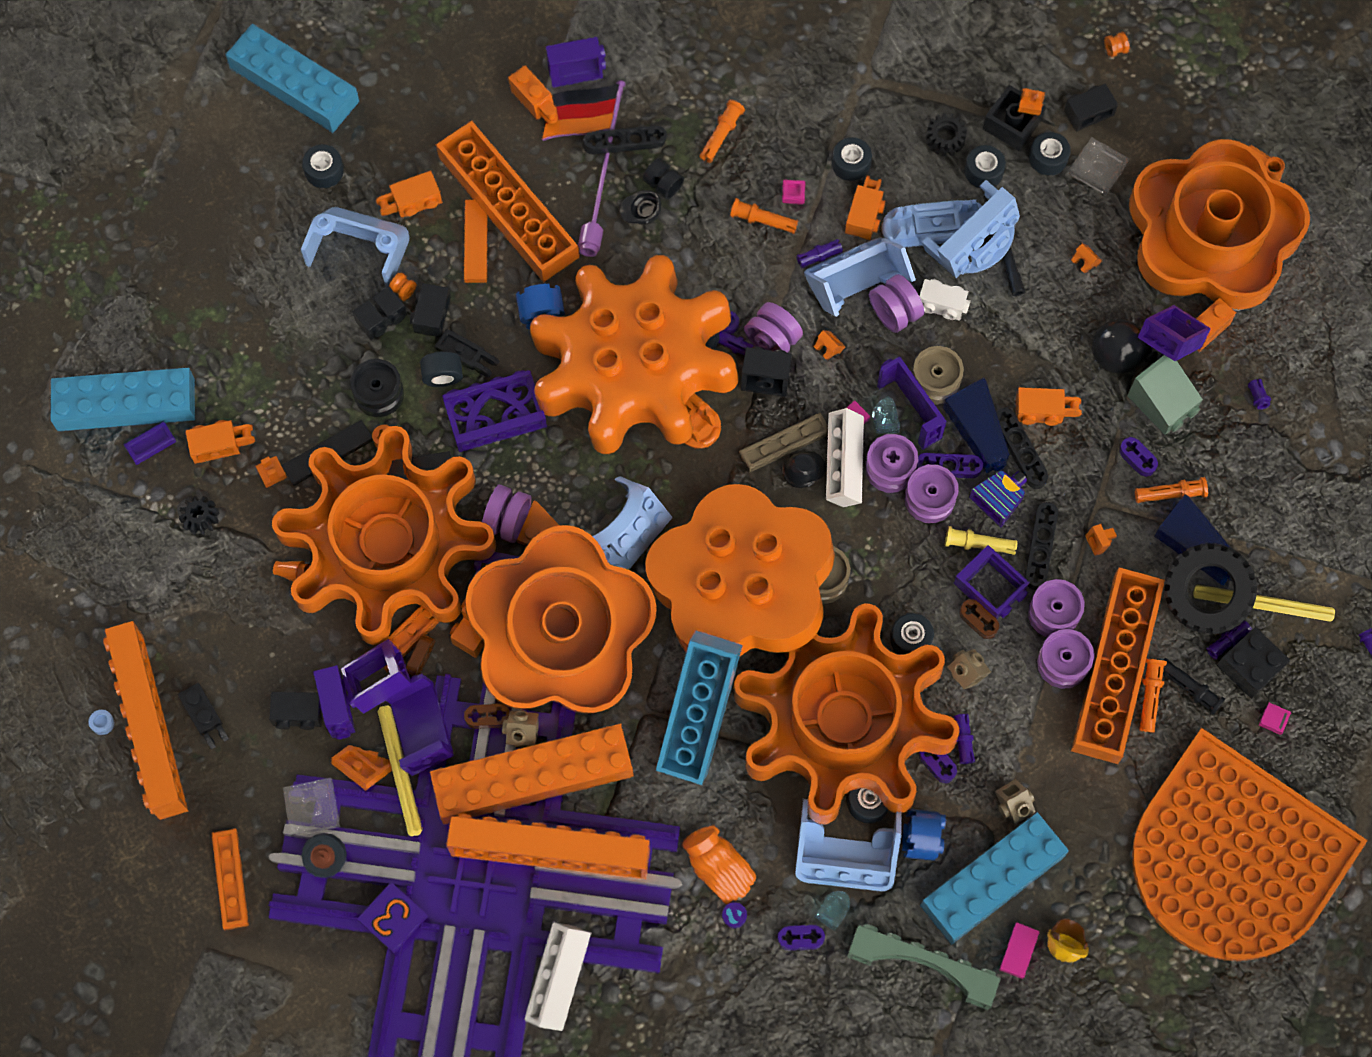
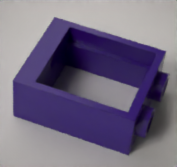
[546,37,606,88]
[1138,305,1211,361]
[954,545,1030,619]
[341,639,411,714]
[313,666,356,739]

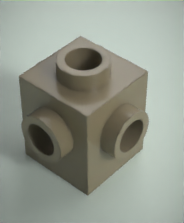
[947,649,991,689]
[502,710,539,747]
[995,779,1036,824]

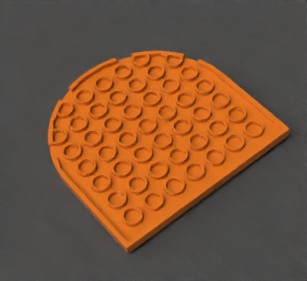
[1132,728,1368,961]

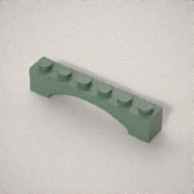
[847,924,1001,1010]

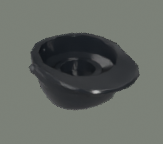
[620,190,662,225]
[783,452,826,488]

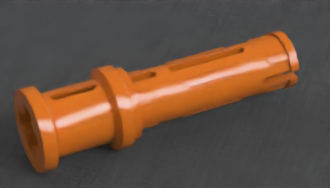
[699,100,745,163]
[730,198,799,234]
[1135,477,1208,503]
[1139,659,1167,733]

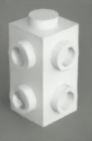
[919,279,970,320]

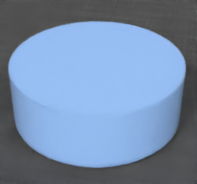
[89,710,115,735]

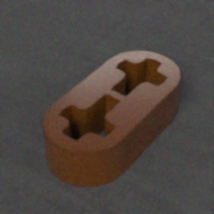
[960,599,999,639]
[406,635,435,677]
[464,704,510,729]

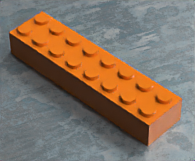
[436,121,579,283]
[1071,567,1165,764]
[103,621,188,820]
[430,724,633,825]
[447,814,650,880]

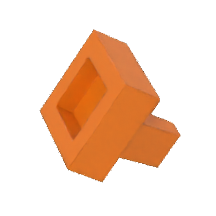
[1018,88,1045,116]
[1071,243,1103,273]
[814,330,846,360]
[255,456,287,488]
[1085,524,1117,556]

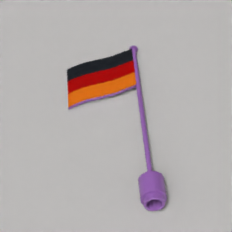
[542,80,625,257]

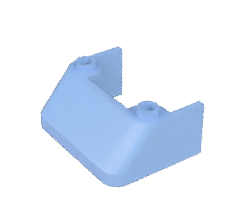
[301,207,409,288]
[804,238,916,317]
[796,799,901,891]

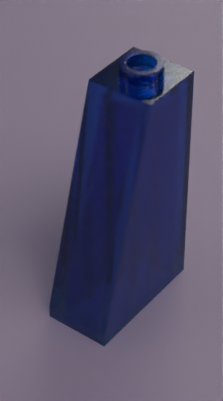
[943,378,1009,474]
[1154,494,1233,586]

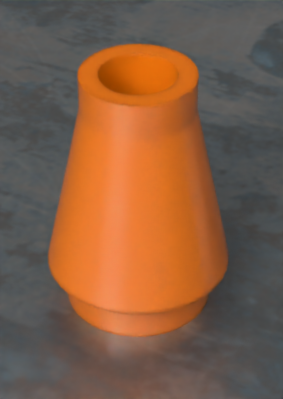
[273,561,310,582]

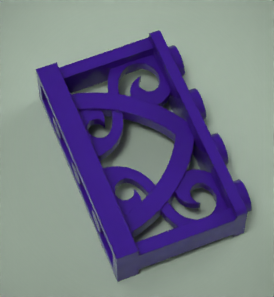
[442,370,547,452]

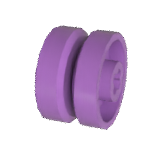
[869,274,924,333]
[744,302,803,353]
[865,434,918,493]
[905,465,958,523]
[482,484,531,543]
[1028,579,1085,638]
[1037,629,1094,689]

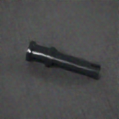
[1163,657,1226,716]

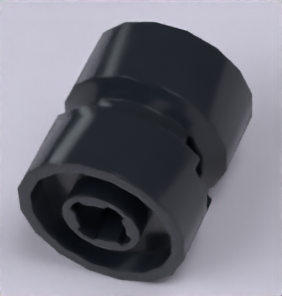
[643,158,685,200]

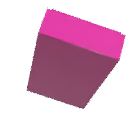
[999,923,1040,979]

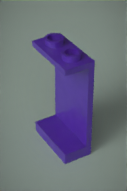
[877,356,947,450]
[385,674,454,776]

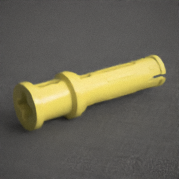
[945,526,1017,555]

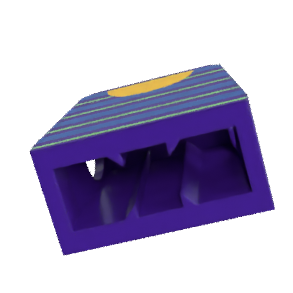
[969,471,1027,528]

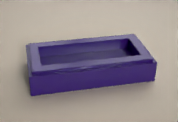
[124,421,177,465]

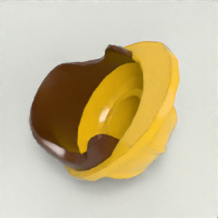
[1047,919,1089,962]

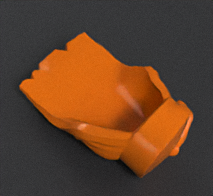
[682,825,756,904]

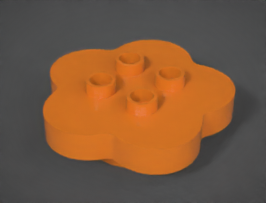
[1129,139,1310,309]
[645,484,835,656]
[465,525,656,713]

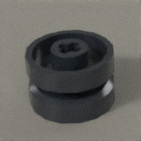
[350,359,404,417]

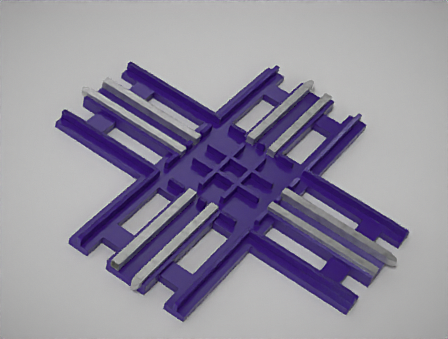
[269,674,682,1057]

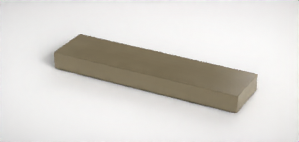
[739,413,828,473]

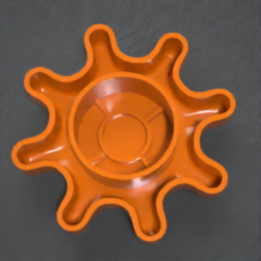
[530,255,738,454]
[272,426,496,645]
[734,604,959,824]

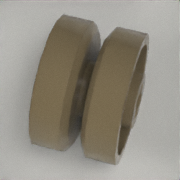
[912,346,964,405]
[819,546,851,604]

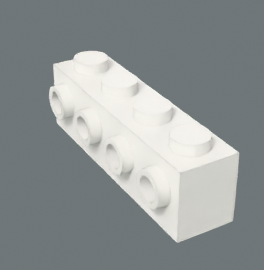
[826,408,864,507]
[525,922,591,1031]

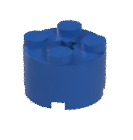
[516,284,565,329]
[902,809,946,861]

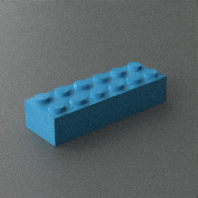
[226,24,359,133]
[51,368,195,431]
[656,630,743,785]
[920,812,1069,945]

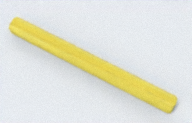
[1193,585,1335,621]
[378,705,422,836]

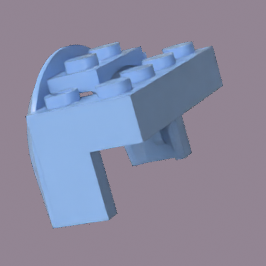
[922,180,1020,278]
[592,476,673,570]

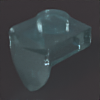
[872,396,900,434]
[814,891,851,931]

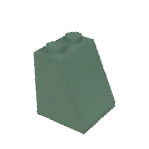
[1128,355,1203,435]

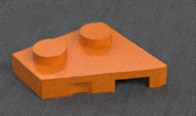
[517,501,560,546]
[332,745,392,790]

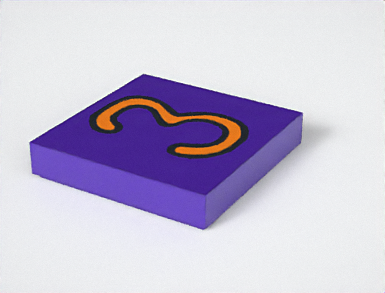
[357,882,428,953]

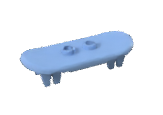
[882,199,982,247]

